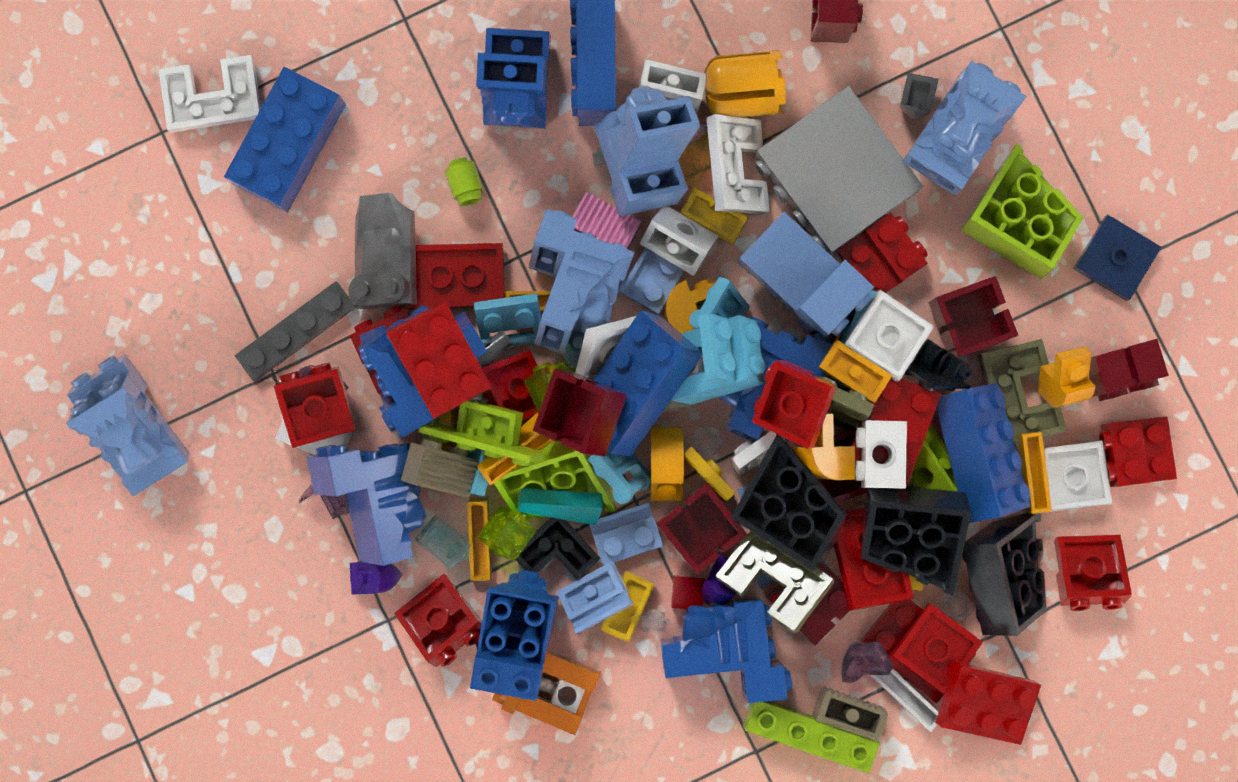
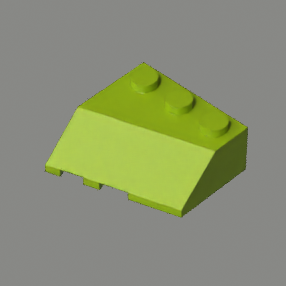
[961,143,1083,279]
[494,441,617,519]

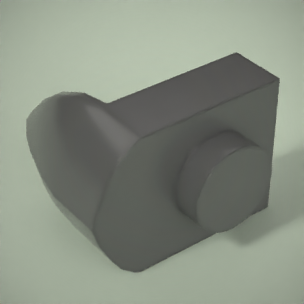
[900,73,939,119]

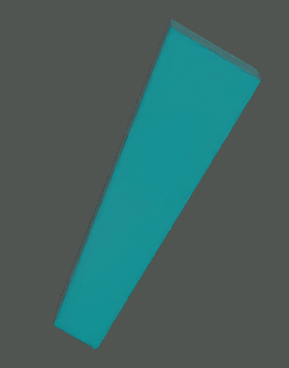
[518,488,603,525]

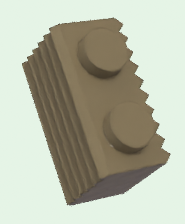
[401,439,479,497]
[812,686,888,741]

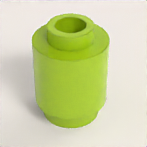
[445,157,484,206]

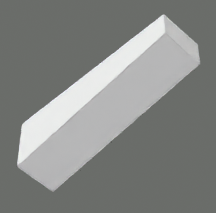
[870,660,938,732]

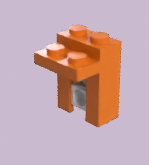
[492,649,601,735]

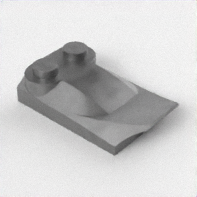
[348,193,417,310]

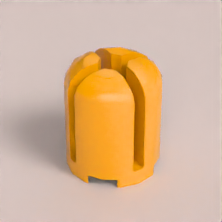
[704,50,786,117]

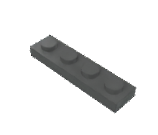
[235,281,355,382]

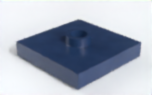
[1073,214,1161,301]

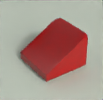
[671,575,705,609]

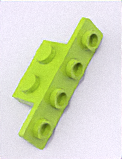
[419,399,545,466]

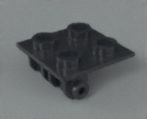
[904,339,972,391]

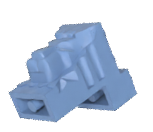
[903,61,1027,196]
[593,86,700,217]
[528,209,634,355]
[738,212,874,338]
[66,354,190,496]

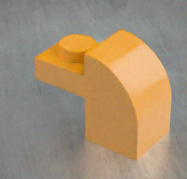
[665,278,716,333]
[1038,346,1096,408]
[792,414,855,480]
[650,427,684,501]

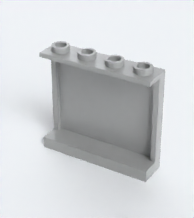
[754,85,923,255]

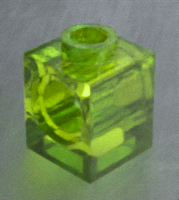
[477,506,536,561]

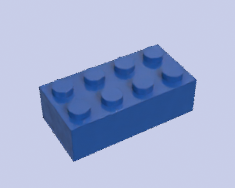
[570,0,616,126]
[224,67,346,213]
[593,310,703,456]
[936,383,1031,523]

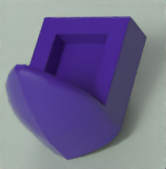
[702,554,736,606]
[350,562,403,595]

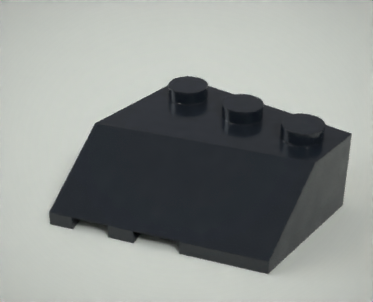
[731,434,847,571]
[861,486,971,596]
[962,512,1046,636]

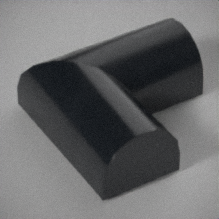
[511,517,601,580]

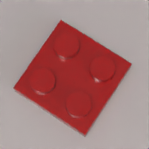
[891,603,983,694]

